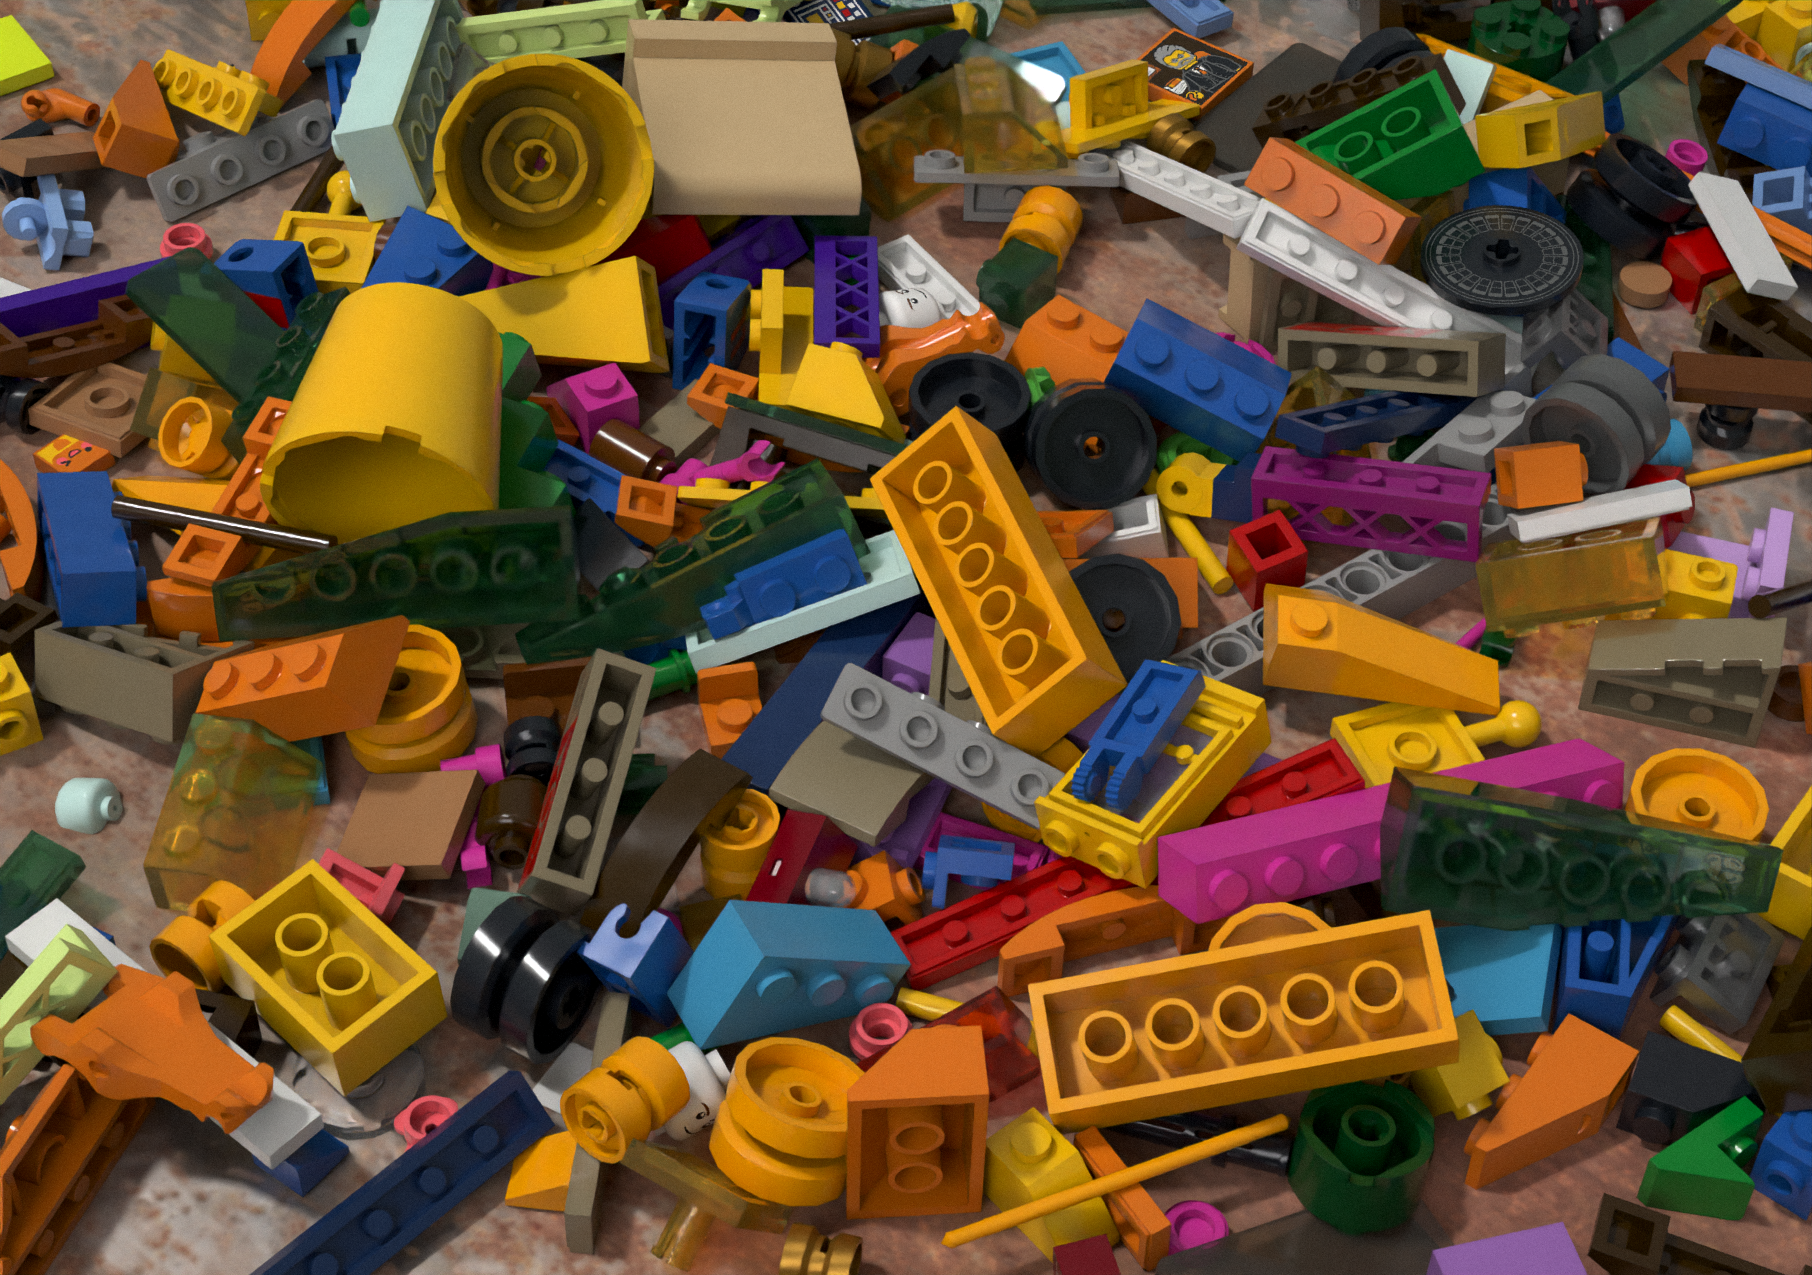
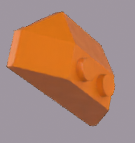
[0,1064,156,1275]

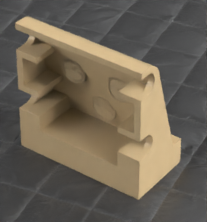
[622,19,862,215]

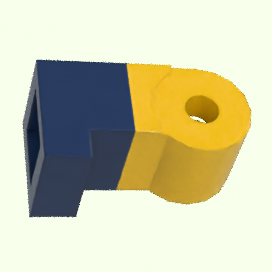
[1156,452,1262,523]

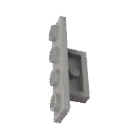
[146,99,335,222]
[914,150,1120,222]
[1403,363,1537,473]
[820,663,1065,830]

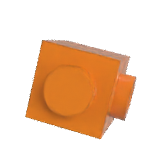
[1494,441,1588,509]

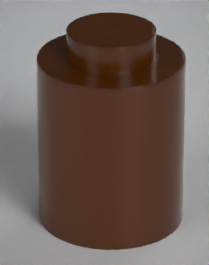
[588,419,677,483]

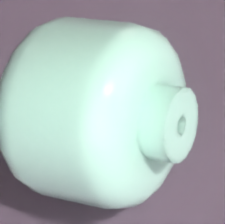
[55,778,123,834]

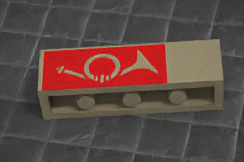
[1278,321,1506,397]
[517,648,657,916]

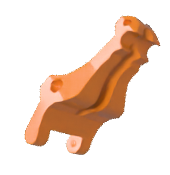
[861,302,1005,417]
[30,964,274,1134]

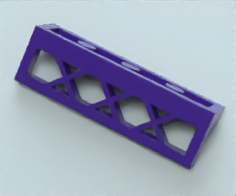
[657,215,810,331]
[814,236,880,358]
[0,256,182,379]

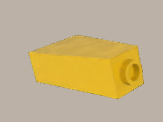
[459,256,670,373]

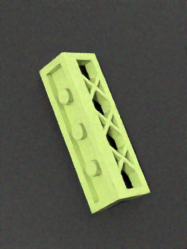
[456,0,666,71]
[0,924,118,1106]

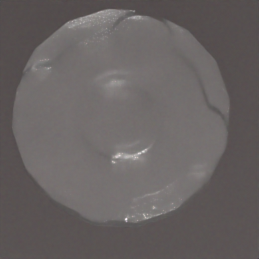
[292,1042,426,1141]

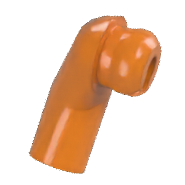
[21,88,100,127]

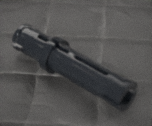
[1101,1111,1295,1178]

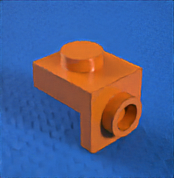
[831,850,926,925]

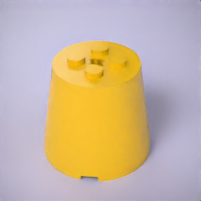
[433,53,654,276]
[260,282,504,574]

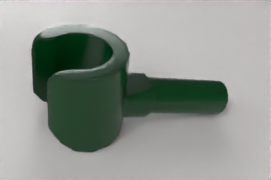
[1479,610,1534,667]

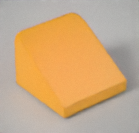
[505,1131,577,1212]

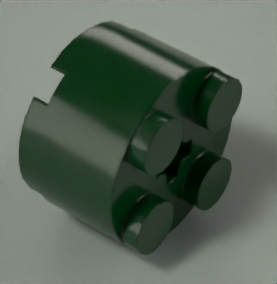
[1467,0,1570,87]
[1287,1079,1435,1239]

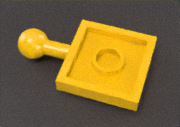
[273,170,386,299]
[1330,700,1542,788]

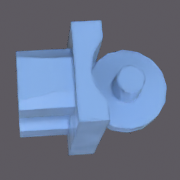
[2,174,94,270]

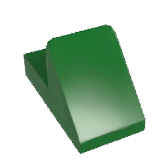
[1636,1096,1764,1220]

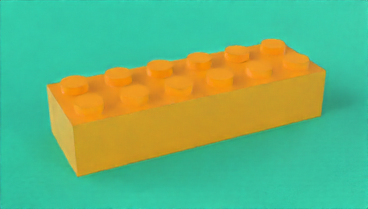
[870,406,1128,758]
[1028,910,1459,1135]

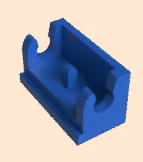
[577,903,694,1028]

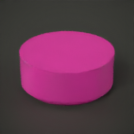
[1164,1200,1229,1271]

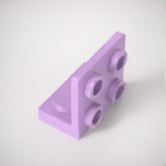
[1667,507,1794,618]

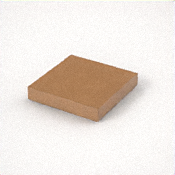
[28,362,185,458]
[337,770,486,880]

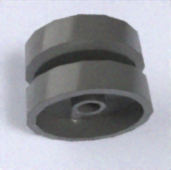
[1521,354,1671,498]

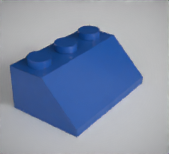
[1104,298,1292,462]

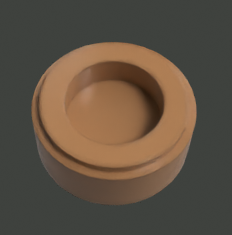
[1617,261,1672,308]

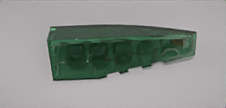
[515,458,871,664]
[211,505,581,641]
[1380,766,1784,931]

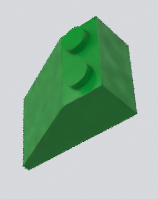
[1295,69,1486,200]

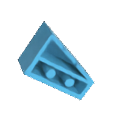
[667,900,911,1050]

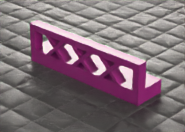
[1251,446,1491,563]

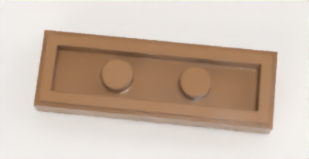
[0,131,108,177]

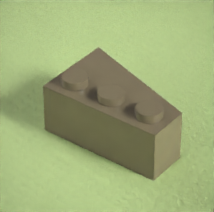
[1578,617,1788,748]
[34,620,255,744]

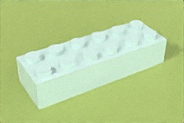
[331,0,472,222]

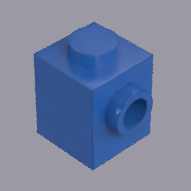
[1749,1109,1812,1220]

